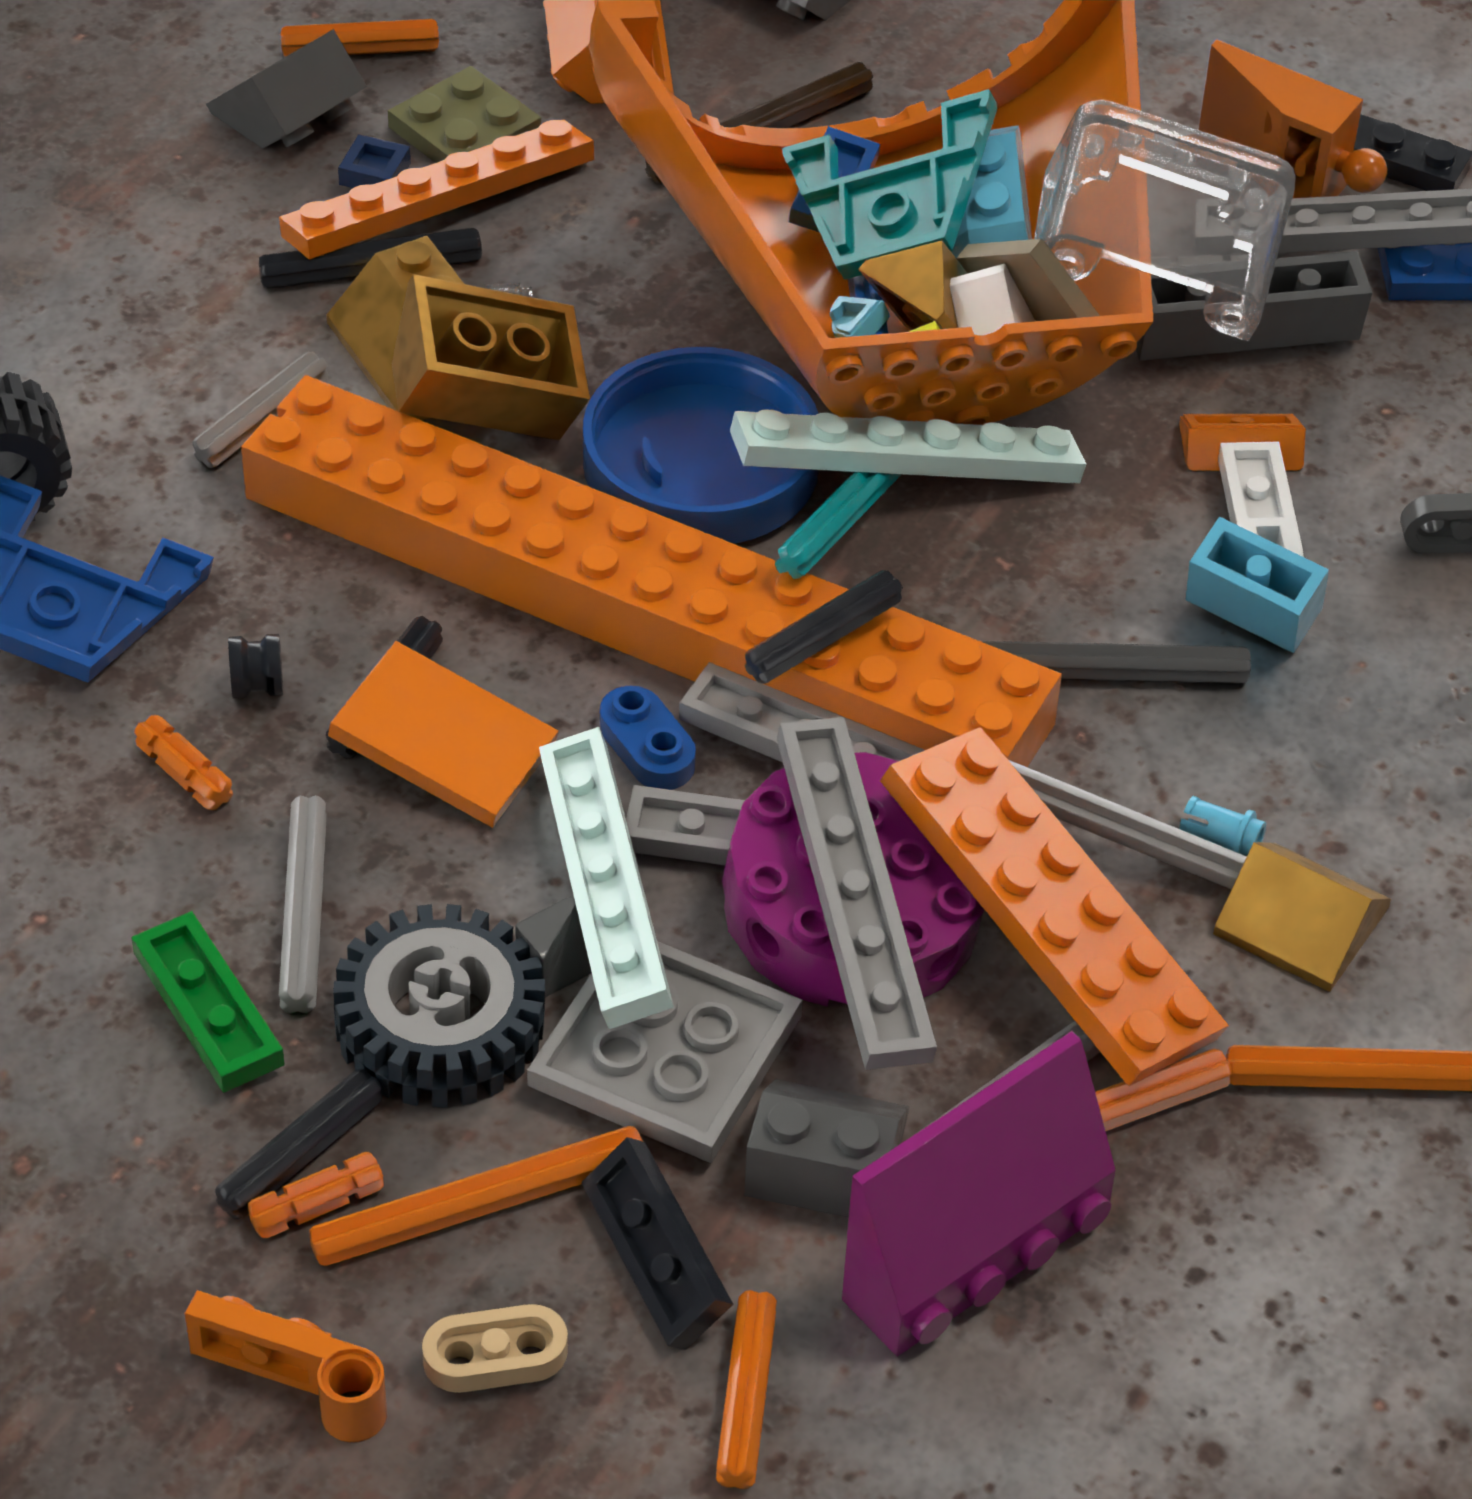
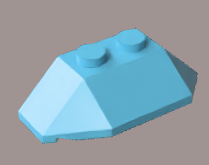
[951,125,1032,266]

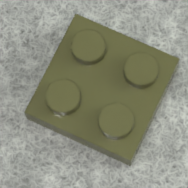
[388,66,541,163]

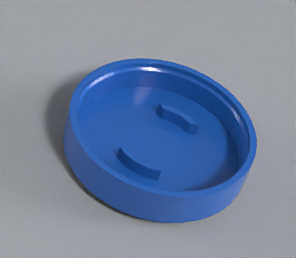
[583,347,819,544]

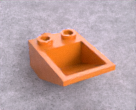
[1198,39,1387,200]

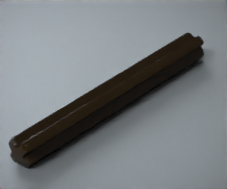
[645,62,873,185]

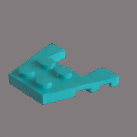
[782,89,997,280]

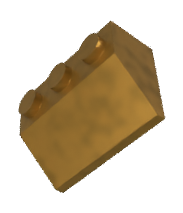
[327,236,464,421]
[392,274,590,440]

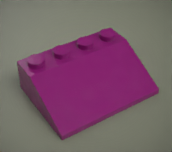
[842,1031,1116,1357]

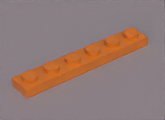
[279,119,594,260]

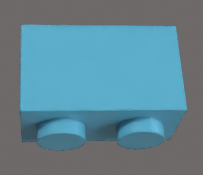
[1186,516,1329,653]

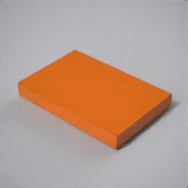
[328,641,559,828]

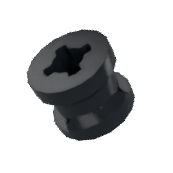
[228,633,283,698]

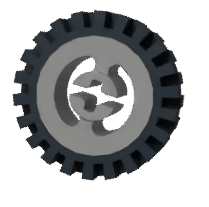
[333,904,545,1108]

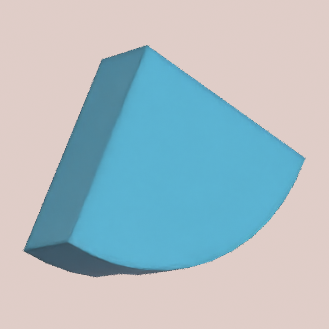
[830,296,890,338]

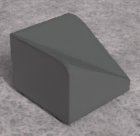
[515,896,592,998]

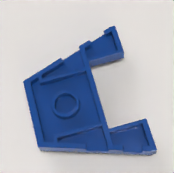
[0,475,214,683]

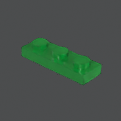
[131,911,285,1093]

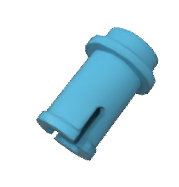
[1179,796,1266,856]

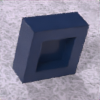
[338,134,411,188]

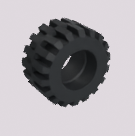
[0,372,72,522]

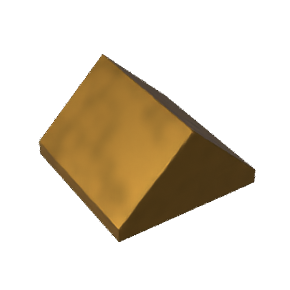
[858,241,968,330]
[1213,842,1391,992]

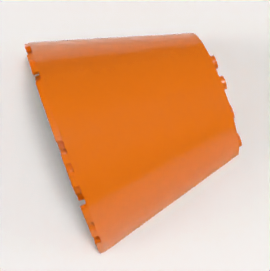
[589,0,1153,425]

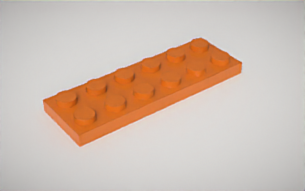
[880,727,1229,1086]

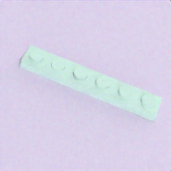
[730,409,1087,483]
[539,727,674,1029]

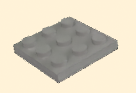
[527,941,803,1163]

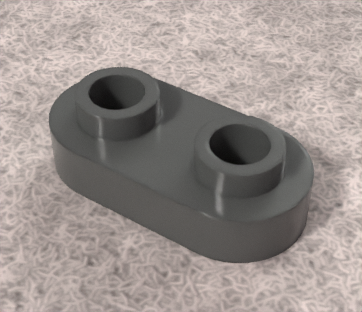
[1400,493,1472,553]

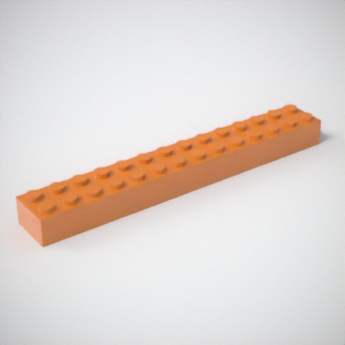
[241,375,1062,767]

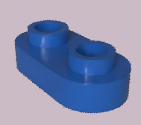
[600,686,696,790]

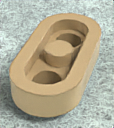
[422,1304,568,1393]

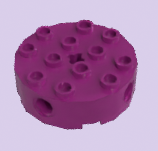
[722,752,984,1007]

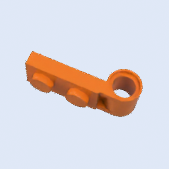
[185,1290,387,1442]

